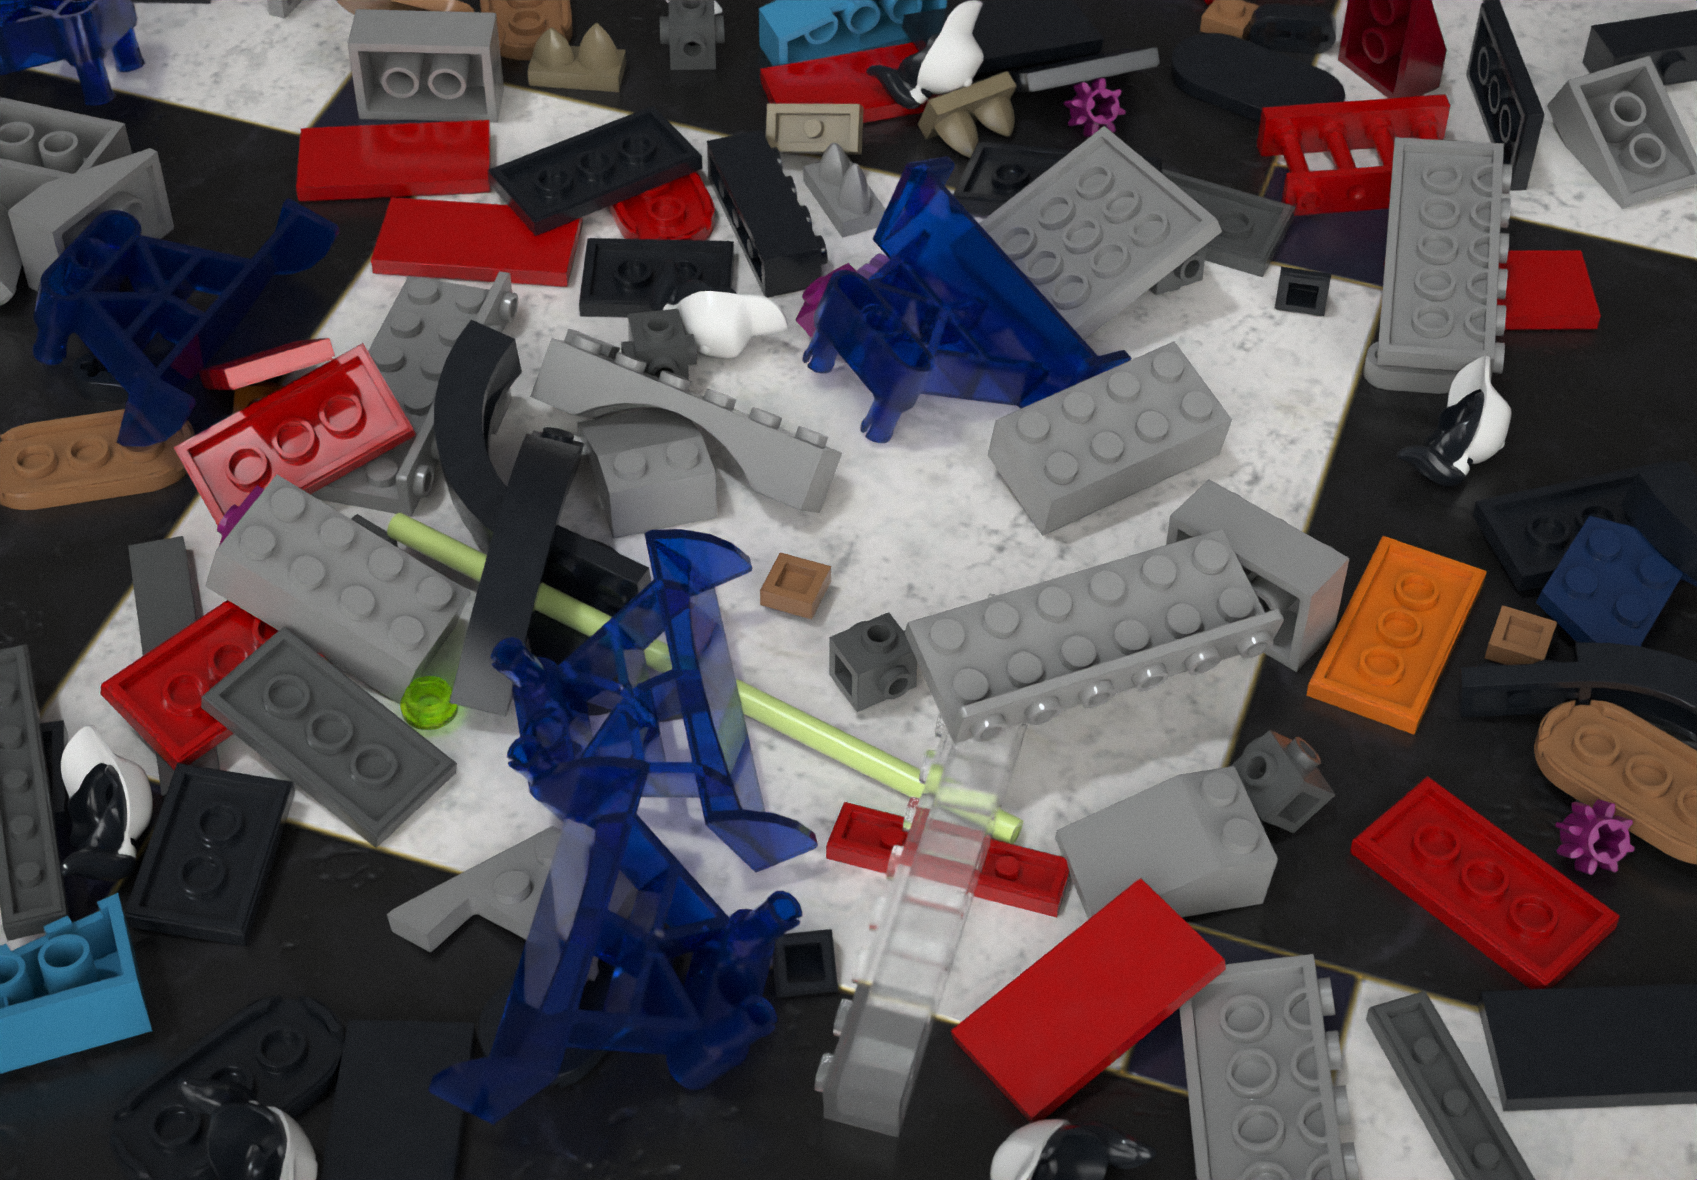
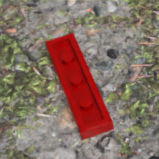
[826,802,1070,918]

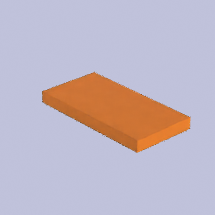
[1306,536,1487,735]

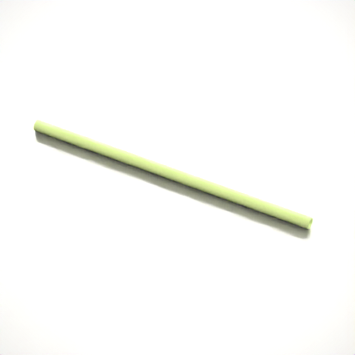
[387,512,1023,844]

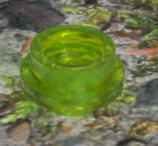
[400,676,459,730]

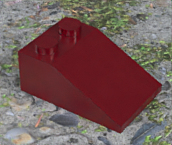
[1338,0,1447,98]

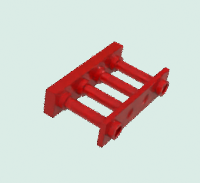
[1257,94,1451,216]

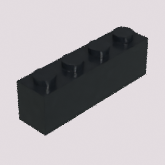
[1582,9,1697,86]
[707,130,828,298]

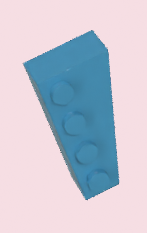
[759,0,947,66]
[0,893,152,1074]

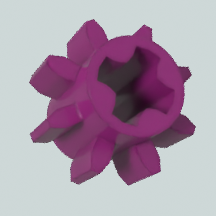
[1064,78,1126,138]
[1555,799,1634,875]

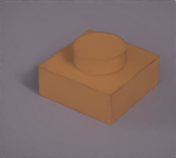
[1200,0,1260,40]
[760,552,831,619]
[1485,605,1557,665]

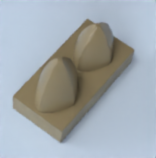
[527,23,626,92]
[918,71,1016,158]
[766,104,863,154]

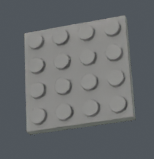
[951,126,1222,356]

